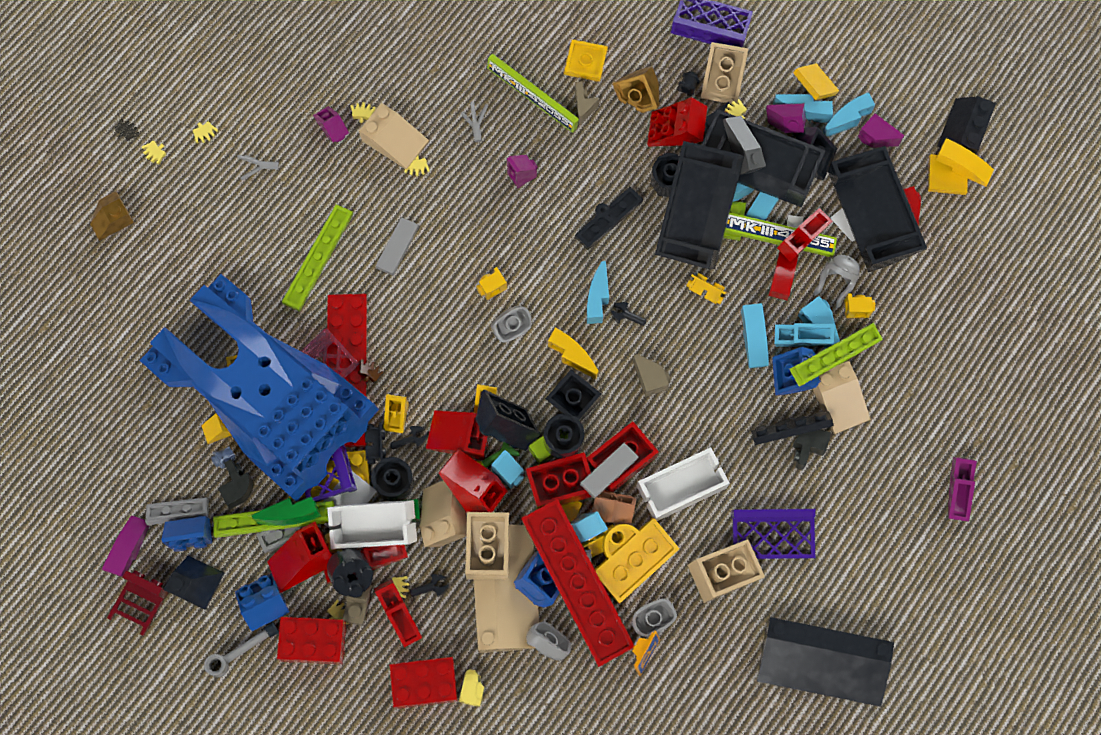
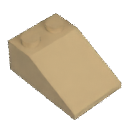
[701,42,749,104]
[359,103,429,170]
[812,361,871,435]
[420,480,467,547]
[465,512,509,580]
[687,539,765,603]

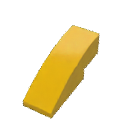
[936,138,994,187]
[548,327,599,379]

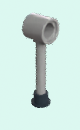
[204,621,279,678]

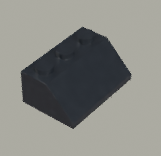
[937,96,996,154]
[476,390,540,451]

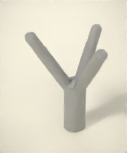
[461,101,488,142]
[237,155,279,180]

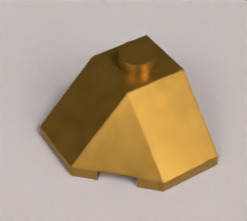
[612,66,659,113]
[90,191,134,241]

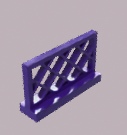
[671,0,753,48]
[305,444,357,502]
[731,509,816,559]

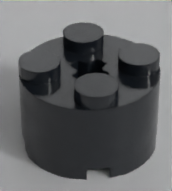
[650,153,679,197]
[544,414,585,459]
[371,457,414,502]
[327,548,374,598]

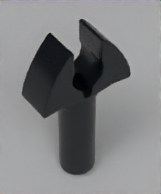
[610,302,647,326]
[390,426,428,450]
[410,574,449,597]

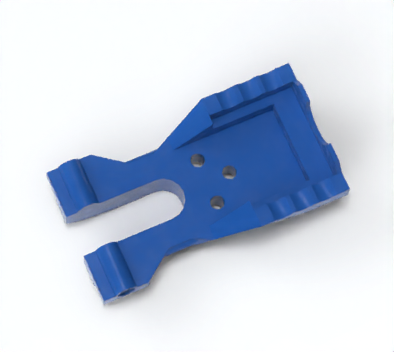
[139,274,379,501]

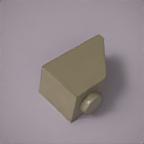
[633,354,671,397]

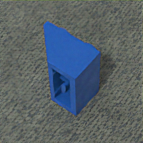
[162,516,212,552]
[235,573,290,632]

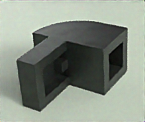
[792,429,831,470]
[218,459,253,509]

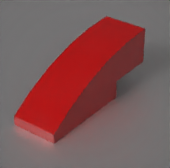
[777,208,833,262]
[768,251,798,301]
[373,579,422,648]

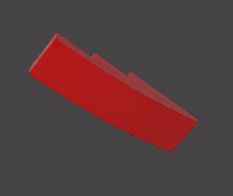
[323,544,408,584]

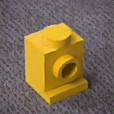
[476,267,507,300]
[844,293,875,318]

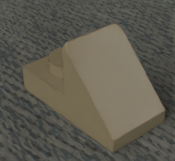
[575,82,599,125]
[343,585,373,626]

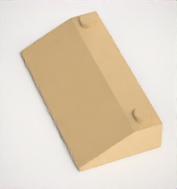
[474,525,539,653]

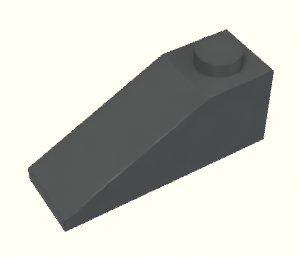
[723,116,766,175]

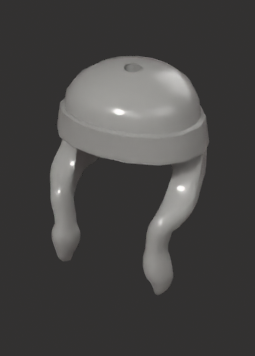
[814,255,860,308]

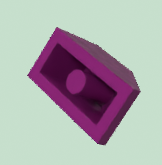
[766,103,806,133]
[312,106,349,143]
[857,113,905,148]
[507,155,538,188]

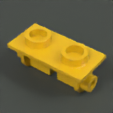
[686,273,727,304]
[581,525,622,557]

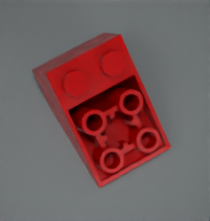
[647,97,707,147]
[426,410,490,460]
[438,449,507,513]
[267,521,332,593]

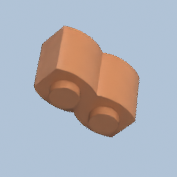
[592,490,637,525]

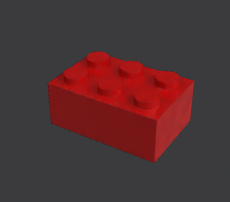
[587,421,659,492]
[526,452,592,510]
[277,617,346,665]
[389,657,458,709]

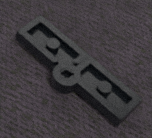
[575,186,643,250]
[751,411,834,445]

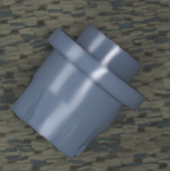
[211,446,235,469]

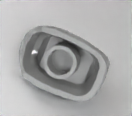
[490,306,531,342]
[632,599,677,637]
[526,621,571,661]

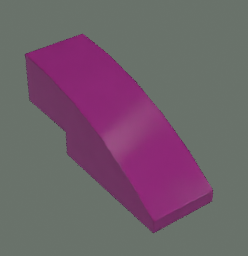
[948,456,977,522]
[102,515,150,577]

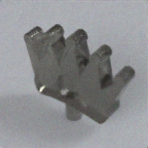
[115,118,139,141]

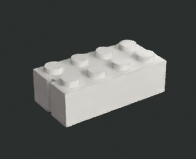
[637,447,730,521]
[328,500,417,549]

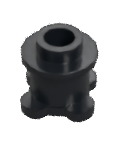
[677,71,700,96]

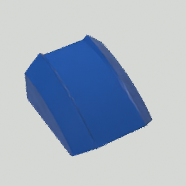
[772,347,821,396]
[514,551,559,608]

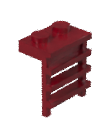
[107,570,169,637]

